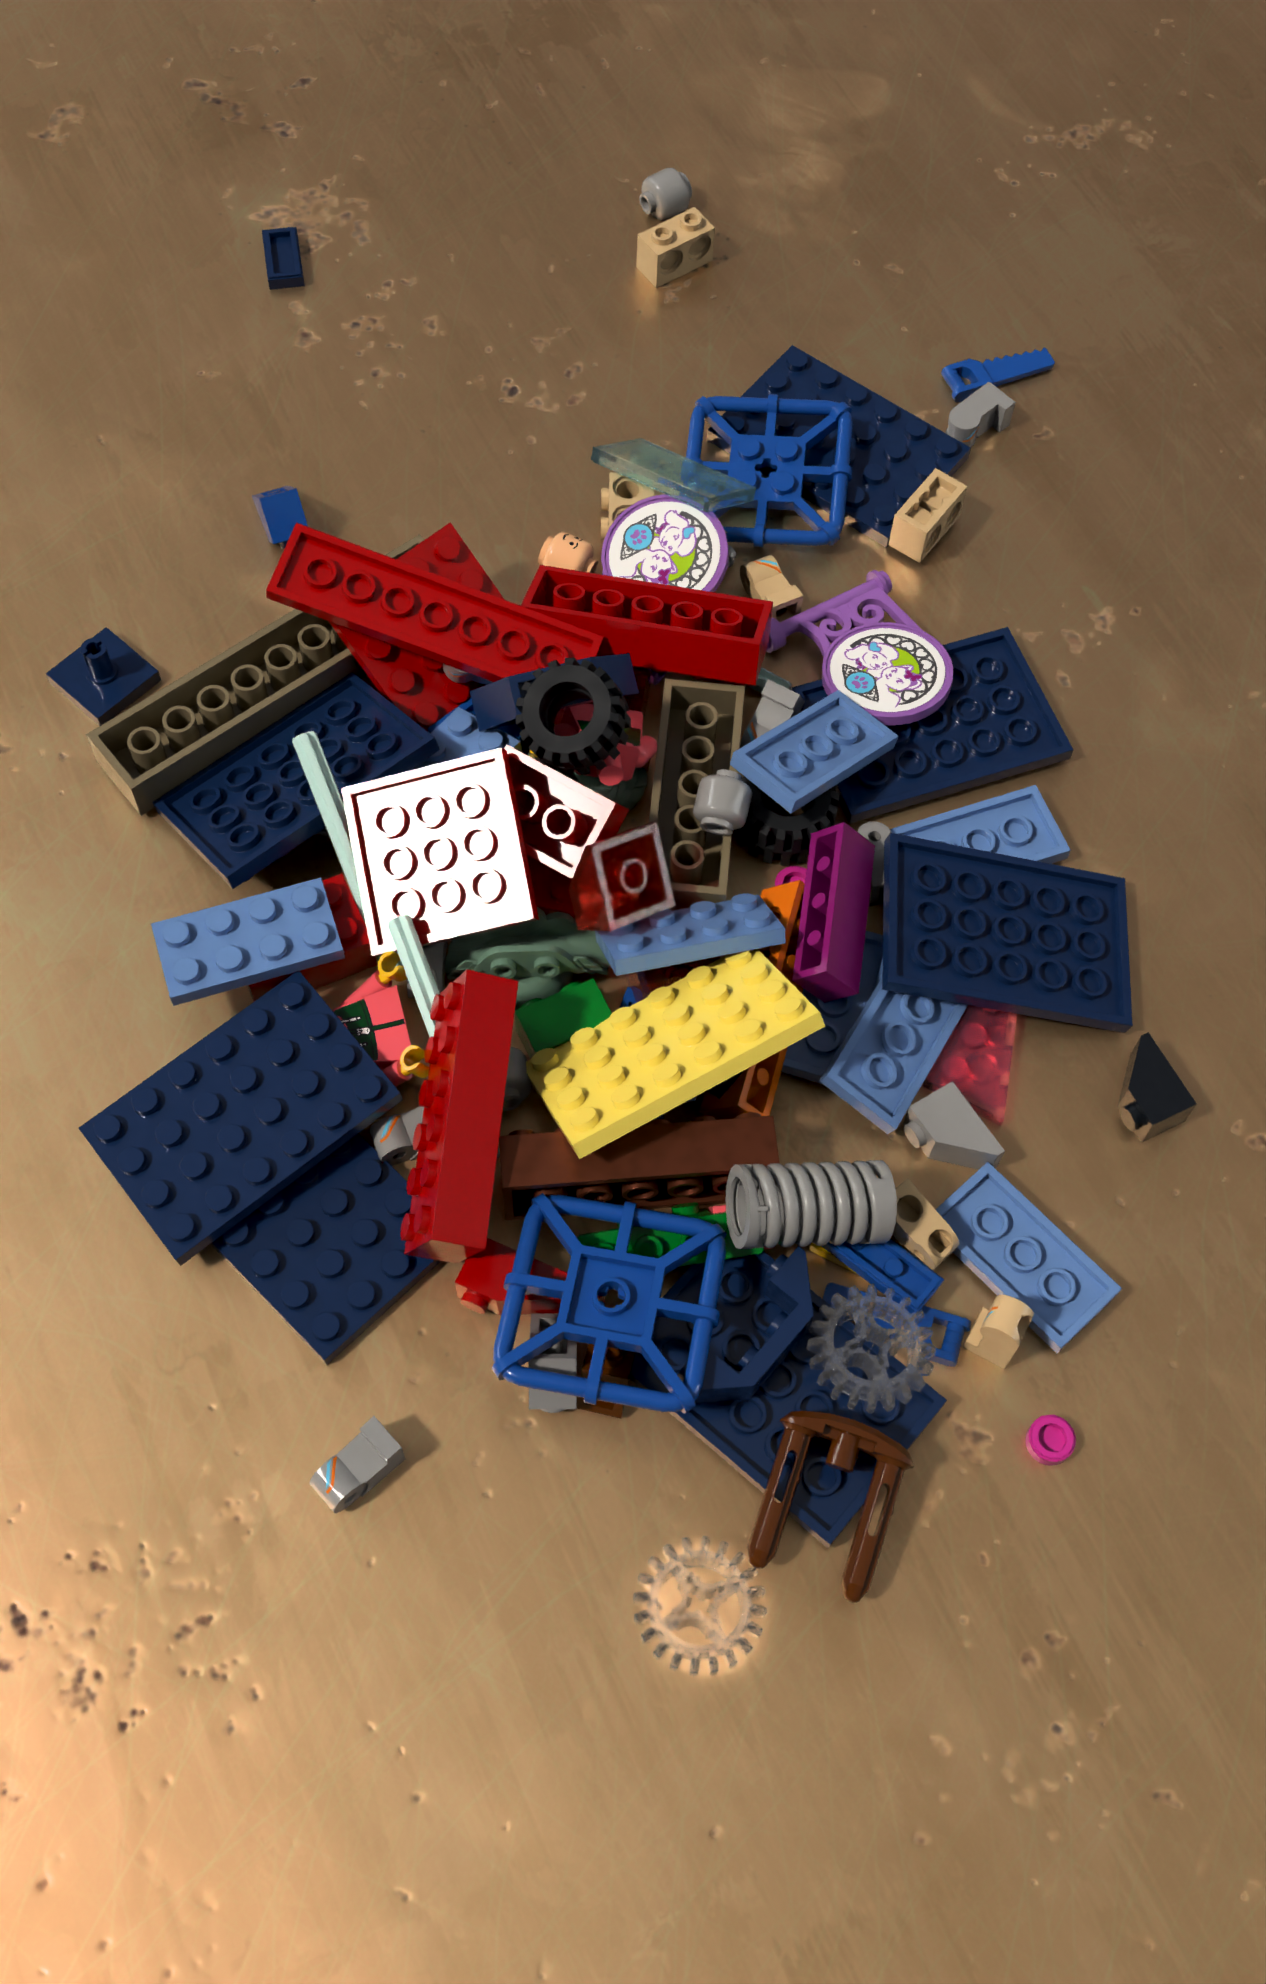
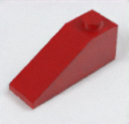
[455,1238,605,1315]

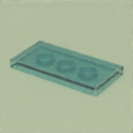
[591,438,756,512]

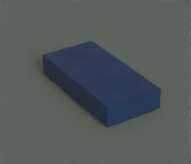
[262,227,305,290]

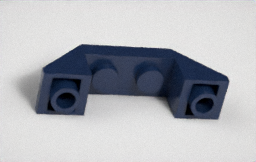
[470,653,639,732]
[678,1246,814,1403]

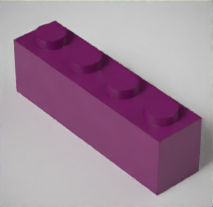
[792,822,875,1003]

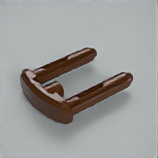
[747,1411,914,1603]

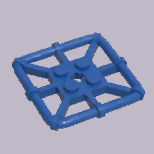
[681,394,853,548]
[492,1193,726,1414]

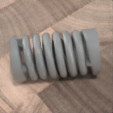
[725,1160,897,1249]

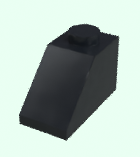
[1118,1032,1197,1142]

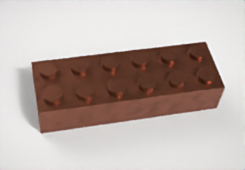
[499,1112,780,1220]

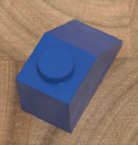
[252,486,308,549]

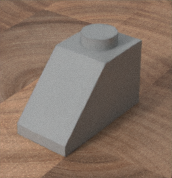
[903,1081,1005,1170]
[528,1314,577,1413]

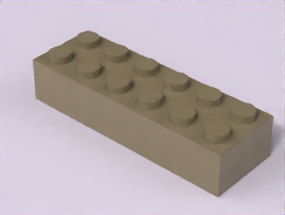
[640,678,745,913]

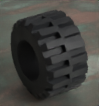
[515,658,631,775]
[734,776,839,866]

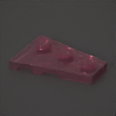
[923,1005,1017,1126]

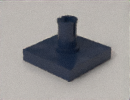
[46,627,161,726]

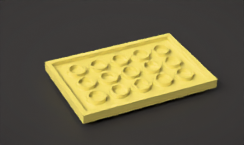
[526,949,825,1159]

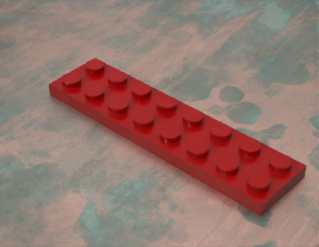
[266,522,604,682]

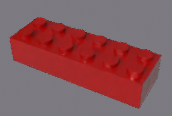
[521,565,773,686]
[400,969,518,1264]

